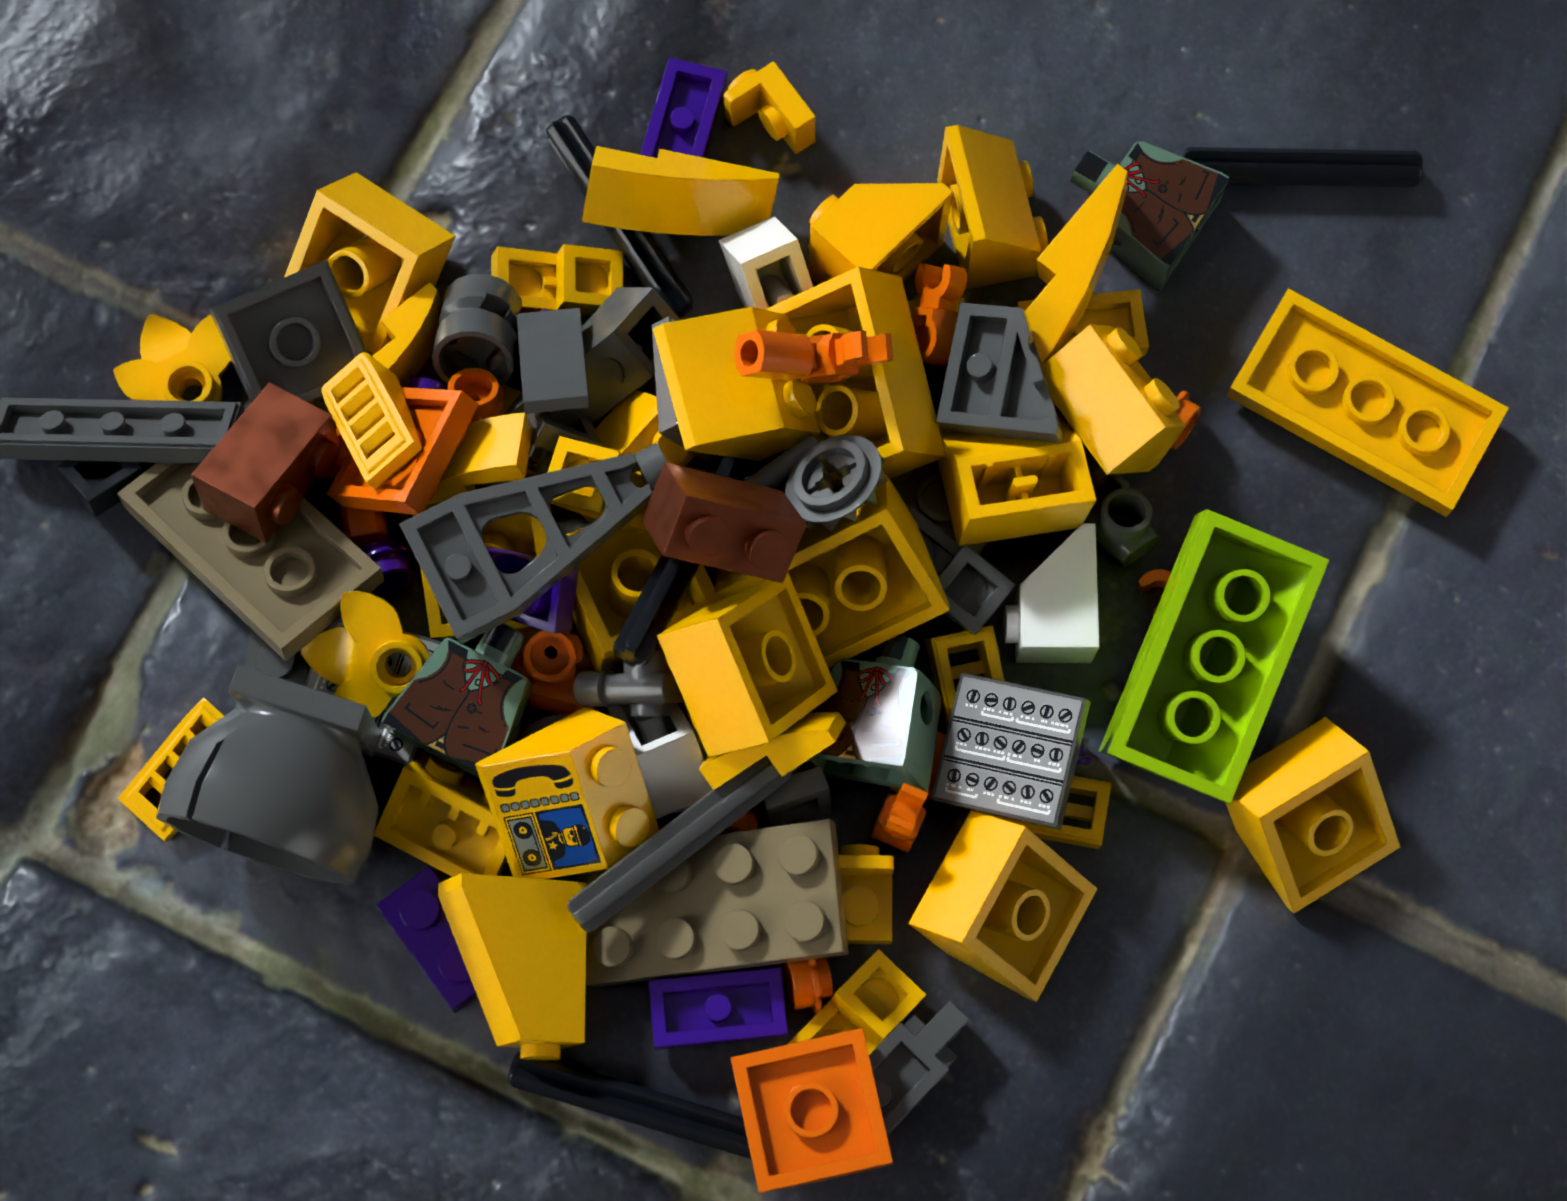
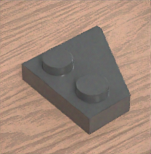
[936,302,1063,443]

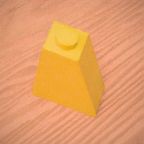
[438,873,587,1060]

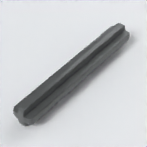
[567,756,792,933]

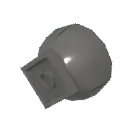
[156,665,381,886]

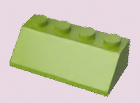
[1098,509,1330,804]

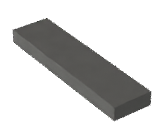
[0,397,244,464]

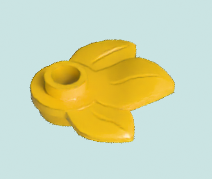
[113,314,232,402]
[301,591,431,718]

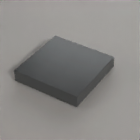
[209,260,368,404]

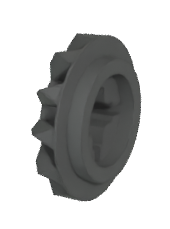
[785,435,887,531]

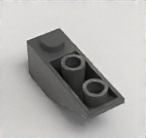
[502,287,680,448]

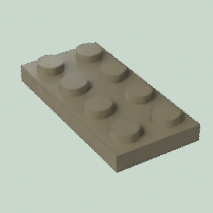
[117,463,385,661]
[578,819,849,988]

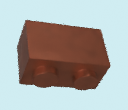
[191,382,341,543]
[641,462,807,583]

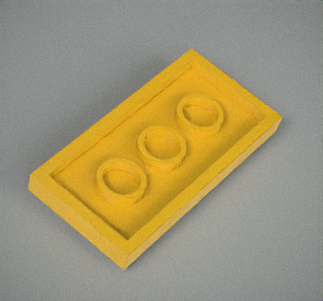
[1226,288,1509,518]

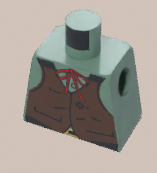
[1070,141,1229,291]
[381,623,532,779]
[806,635,942,791]

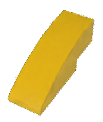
[581,146,780,236]

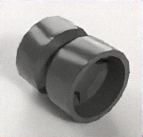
[432,274,523,386]

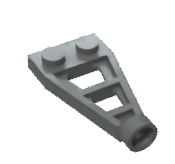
[399,443,668,644]

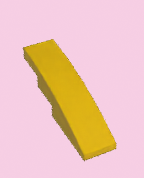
[1025,164,1128,365]

